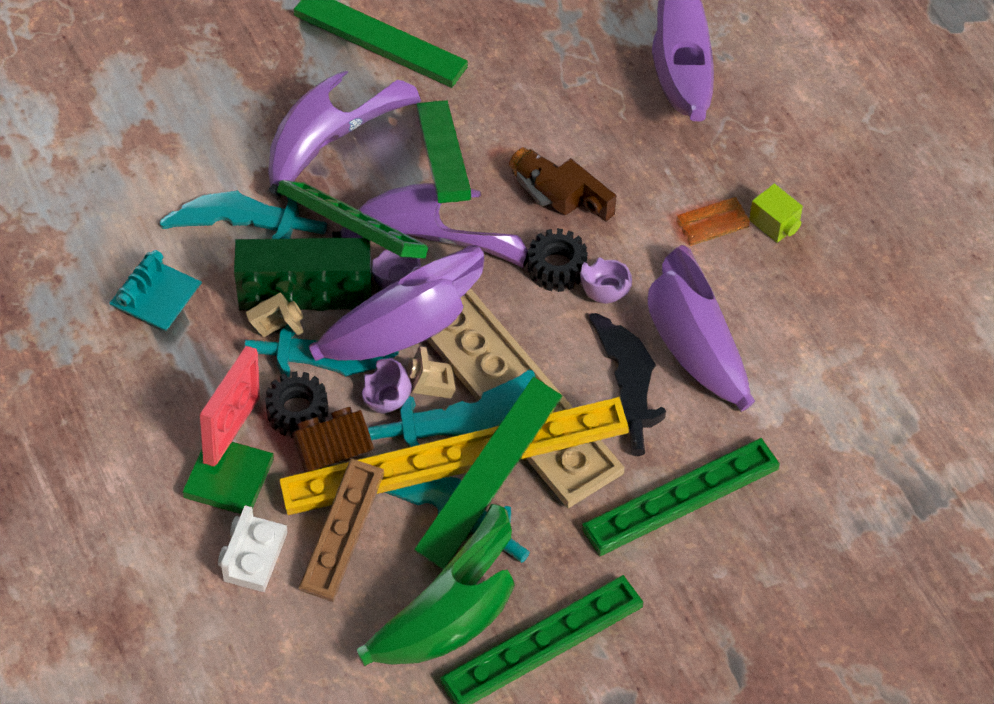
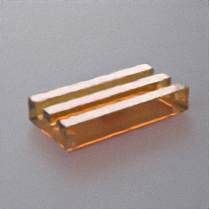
[677,197,750,246]

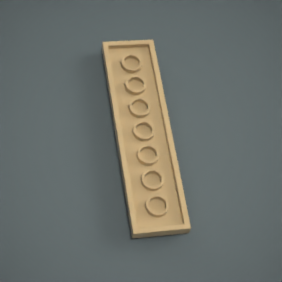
[427,288,625,509]

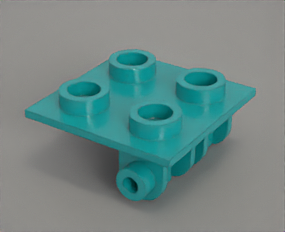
[109,250,202,331]

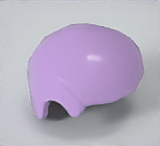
[372,250,421,289]
[580,257,632,304]
[361,358,412,414]

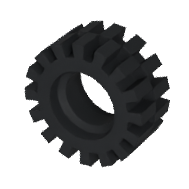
[528,228,588,292]
[265,371,328,438]

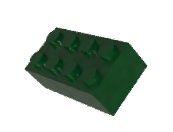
[234,238,372,311]

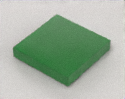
[183,442,274,514]

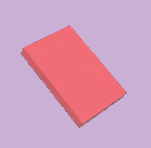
[200,346,260,467]

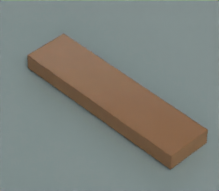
[299,458,384,602]

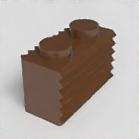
[292,406,374,472]

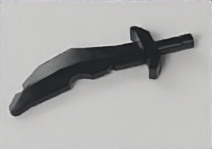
[589,313,666,456]

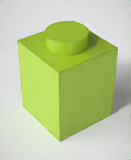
[749,183,803,243]

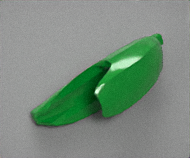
[356,504,515,666]

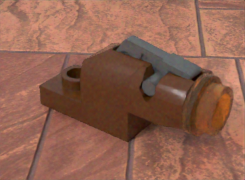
[509,147,617,222]

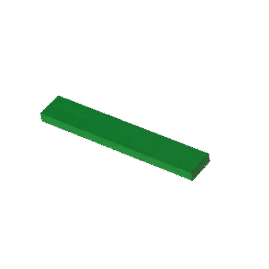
[294,0,468,88]
[416,100,471,203]
[277,180,429,259]
[414,376,563,570]
[582,438,780,557]
[440,575,643,704]

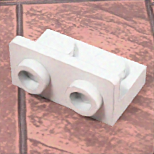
[218,506,288,592]

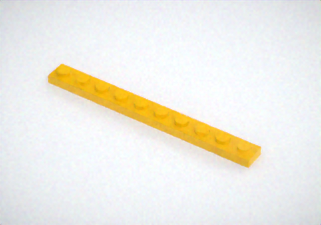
[279,397,629,515]

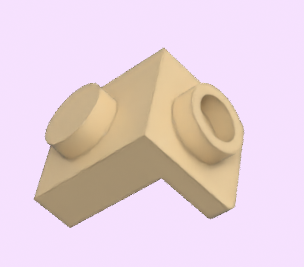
[246,293,304,337]
[406,346,455,398]

